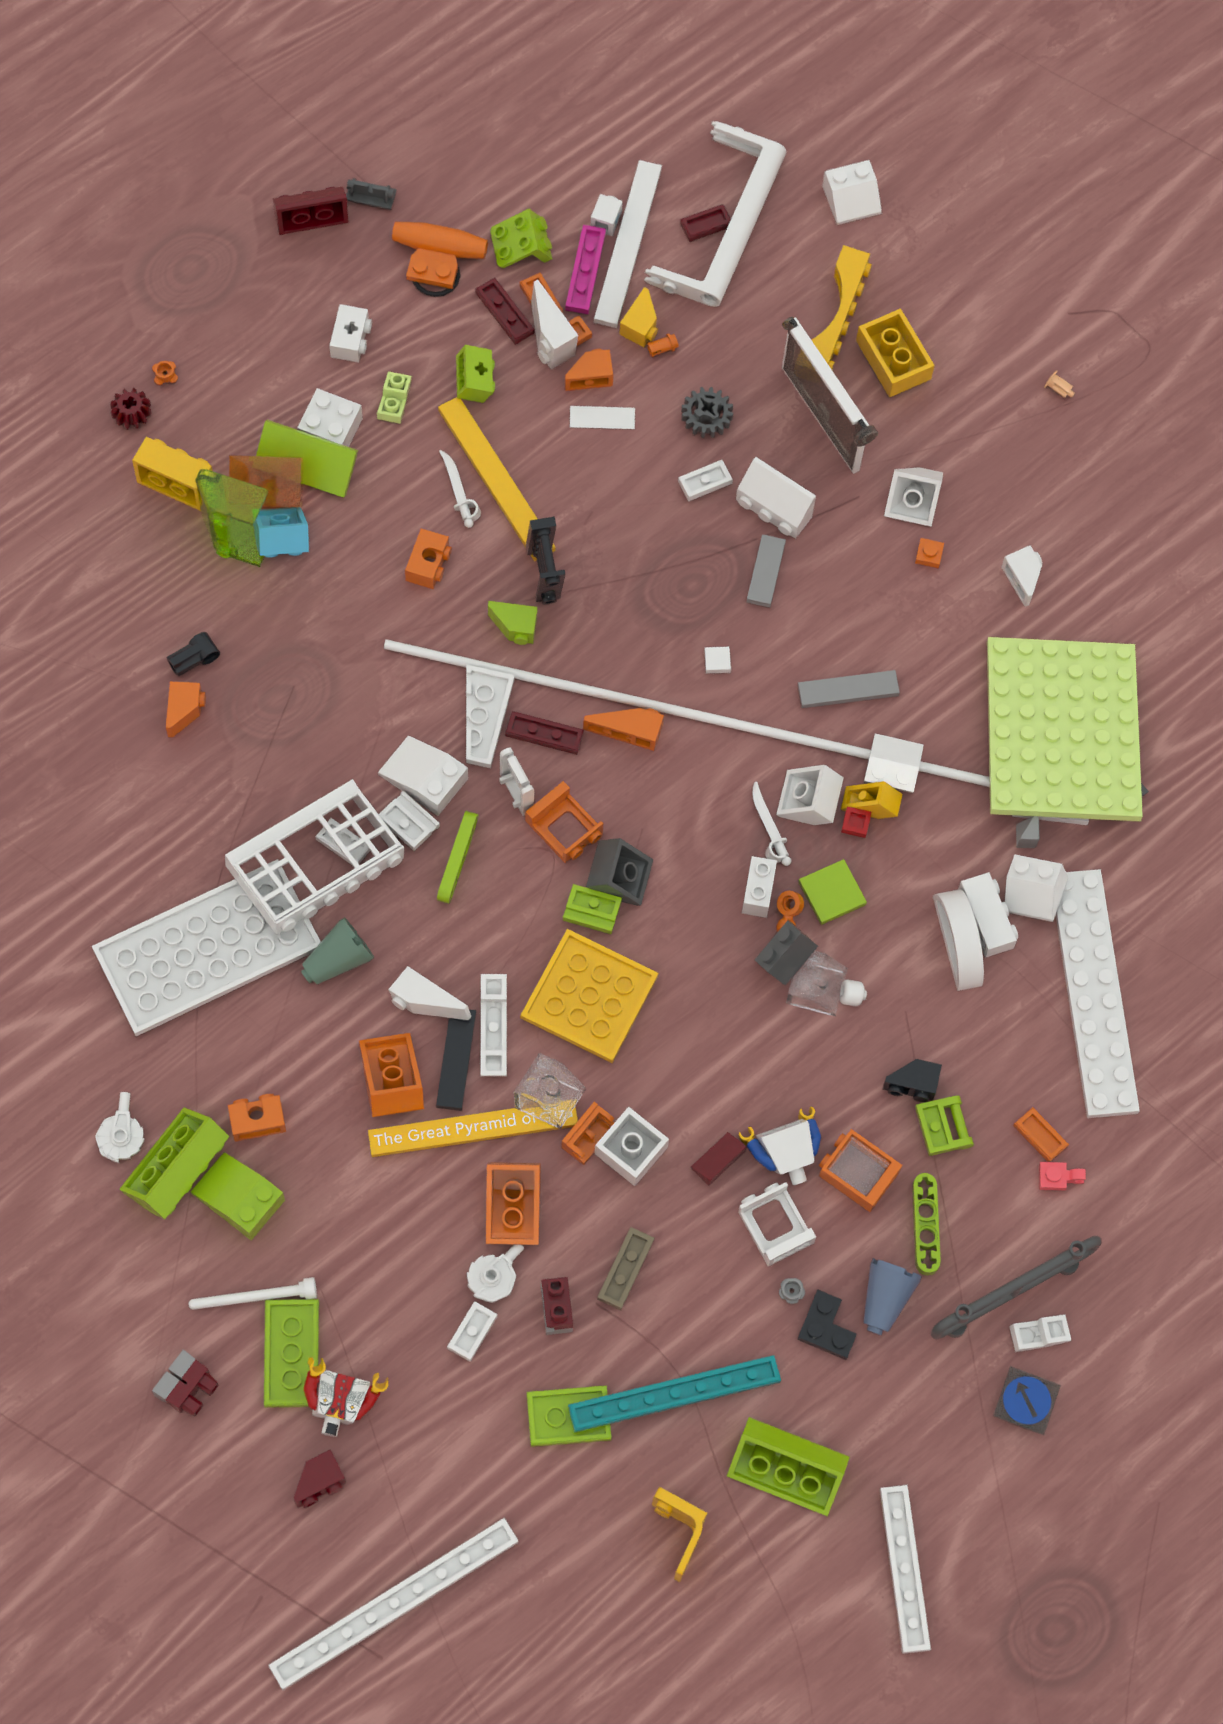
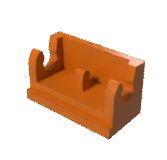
[561,1102,615,1165]

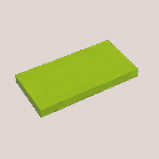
[253,420,358,497]
[264,1299,319,1408]

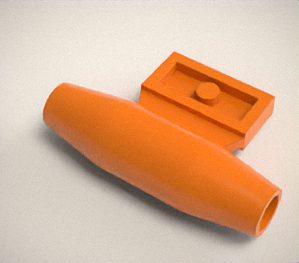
[392,222,488,289]

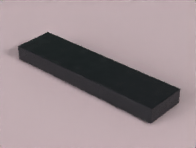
[436,1009,476,1111]

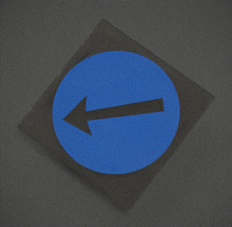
[993,1366,1061,1435]

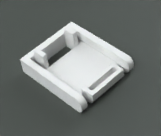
[499,747,534,816]

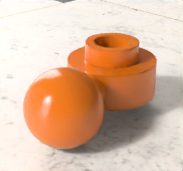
[776,890,804,932]

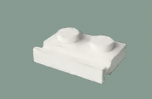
[379,791,440,851]

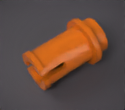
[647,333,679,357]

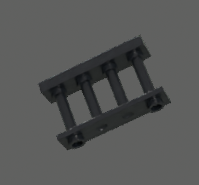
[526,516,566,604]

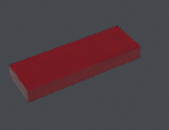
[475,277,535,345]
[505,711,584,755]

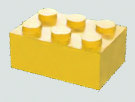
[856,308,935,398]
[132,437,215,511]

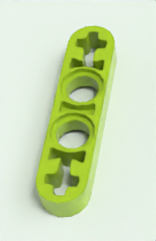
[437,811,478,904]
[912,1173,941,1276]

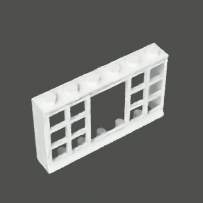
[225,779,404,935]

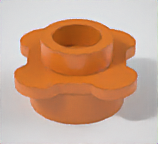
[152,361,178,385]

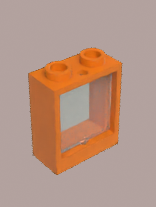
[819,1129,903,1212]

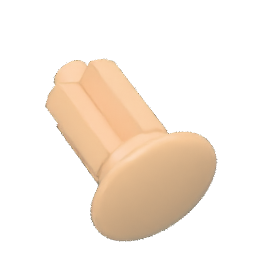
[1044,371,1074,398]

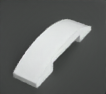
[481,974,507,1076]

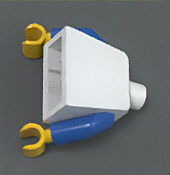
[739,1107,821,1185]

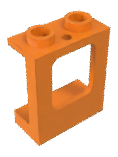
[525,781,604,863]

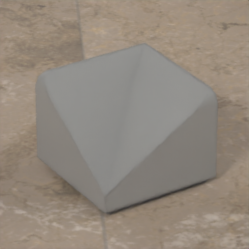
[1016,816,1040,848]

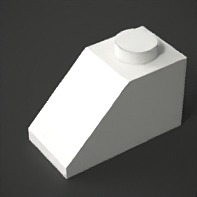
[1002,545,1042,607]

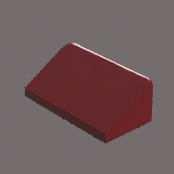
[691,1132,747,1186]

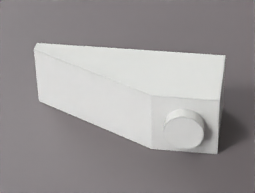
[388,966,471,1020]

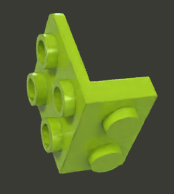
[490,209,552,268]

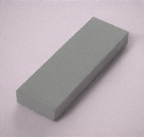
[746,534,786,608]

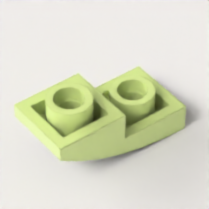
[377,371,412,424]

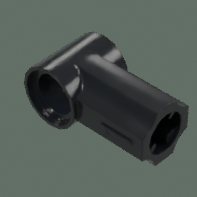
[167,632,220,677]

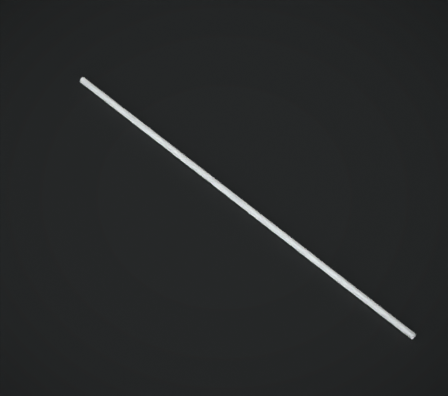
[384,639,990,787]

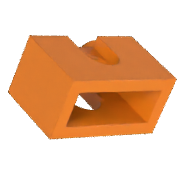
[405,528,452,589]
[228,1094,286,1142]

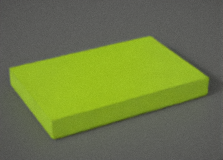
[527,1385,611,1447]

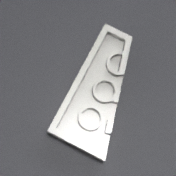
[466,664,515,768]

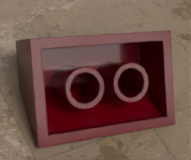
[273,186,349,235]

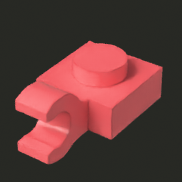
[1039,1162,1086,1191]

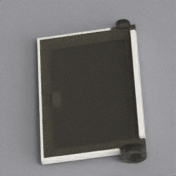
[782,317,878,474]

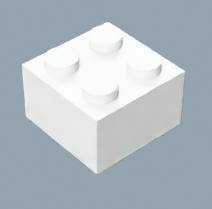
[297,388,362,447]
[594,1107,669,1186]

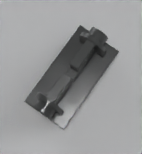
[346,178,397,210]

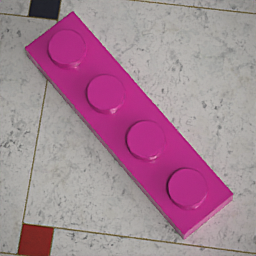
[565,225,606,314]

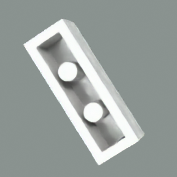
[958,872,1018,958]

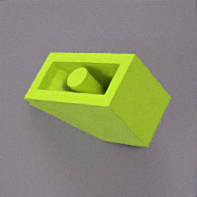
[488,601,538,645]

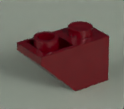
[293,1449,346,1508]

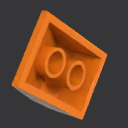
[359,1033,424,1117]
[486,1162,541,1245]

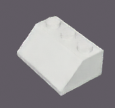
[736,457,816,539]

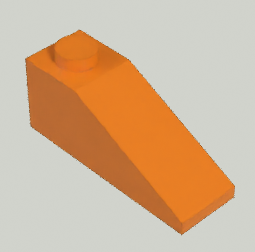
[583,708,664,751]

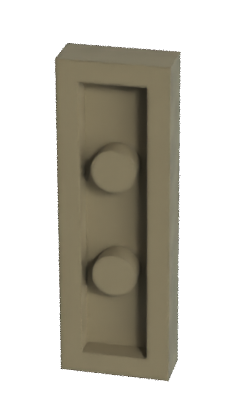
[597,1227,655,1310]

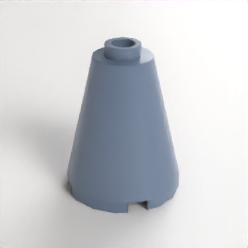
[863,1258,922,1335]

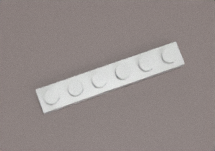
[880,1485,931,1654]

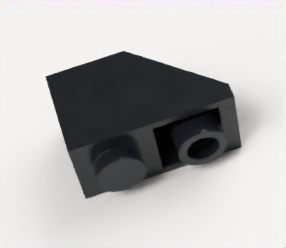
[882,1059,942,1102]

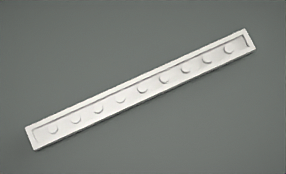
[268,1518,519,1690]

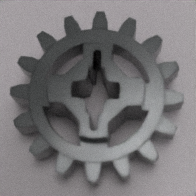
[681,387,733,438]

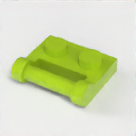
[915,1095,974,1156]

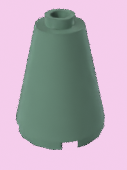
[301,917,374,985]

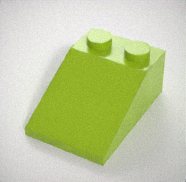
[190,1152,285,1241]

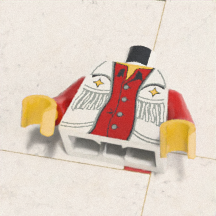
[303,1357,389,1437]

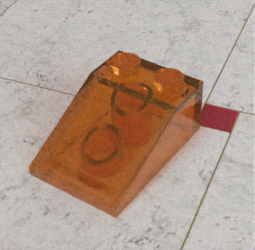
[229,455,303,507]

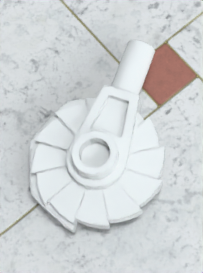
[95,1092,145,1163]
[467,1244,524,1303]

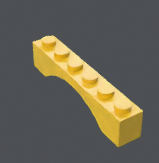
[797,245,872,383]

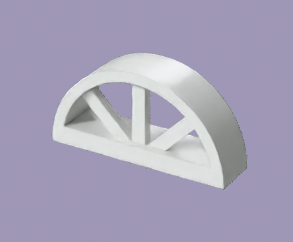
[933,889,984,991]

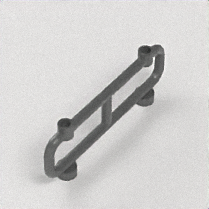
[931,1236,1102,1340]

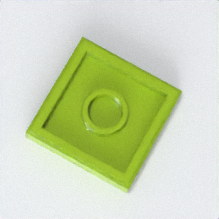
[798,859,867,925]

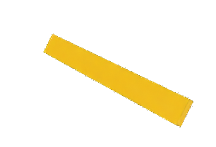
[438,397,556,562]

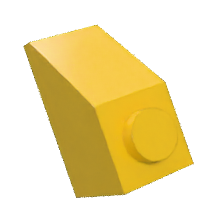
[619,287,658,348]
[841,781,903,819]

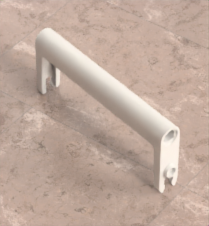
[644,122,787,307]

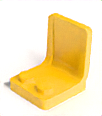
[652,1487,707,1582]

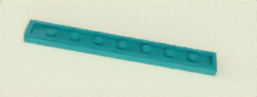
[568,1355,781,1433]

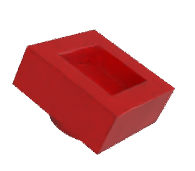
[841,806,872,838]

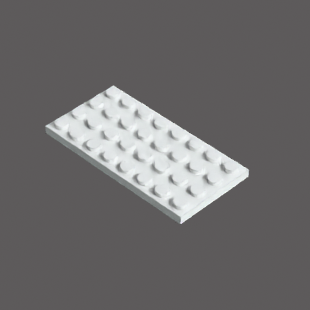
[92,859,321,1036]

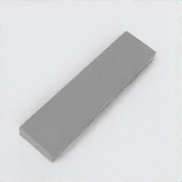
[797,670,900,708]

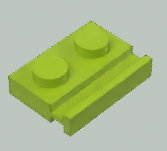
[563,884,622,934]

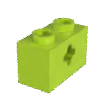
[456,345,495,403]

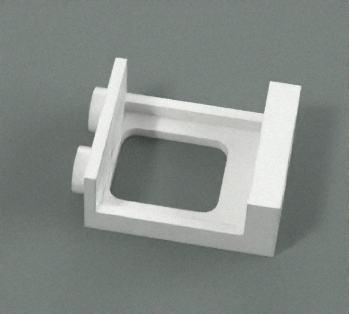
[738,1182,816,1266]

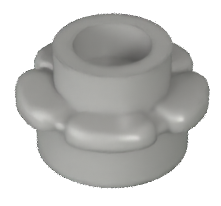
[779,1278,805,1304]

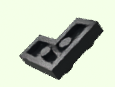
[797,1289,857,1360]

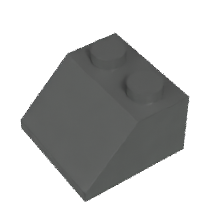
[586,838,653,906]
[755,920,818,985]

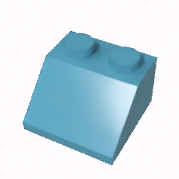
[252,506,309,558]

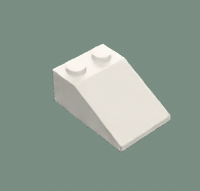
[531,280,578,370]
[378,736,468,816]

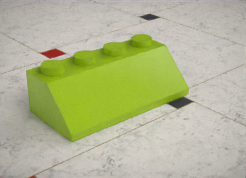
[119,1107,230,1219]
[727,1417,850,1516]

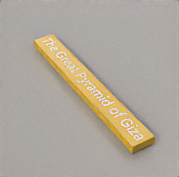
[368,1099,578,1157]

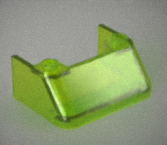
[195,469,268,567]

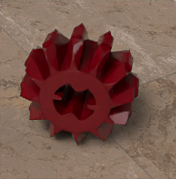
[110,388,152,430]

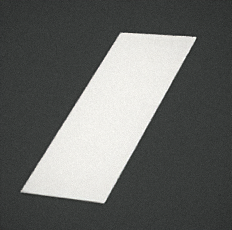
[570,406,635,429]

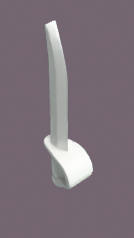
[439,450,481,528]
[753,782,791,866]

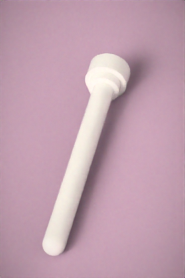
[188,1277,317,1310]

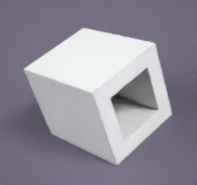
[591,194,622,236]

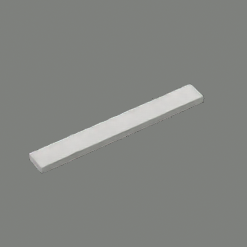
[594,160,662,328]

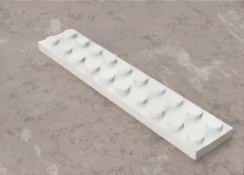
[1055,869,1140,1118]

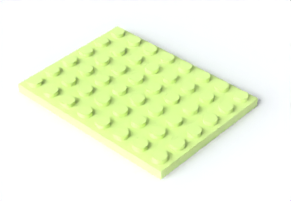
[987,637,1143,821]

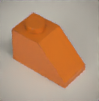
[565,349,613,391]
[166,681,206,737]

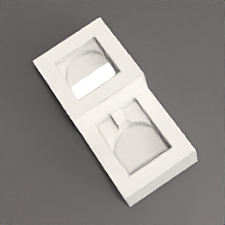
[1009,1315,1071,1352]

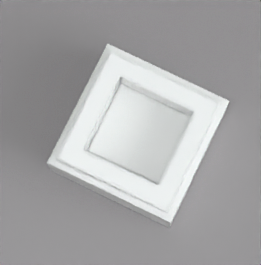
[704,647,731,674]

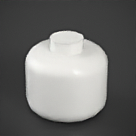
[839,979,867,1006]

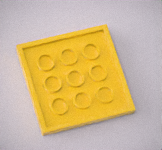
[520,929,659,1063]

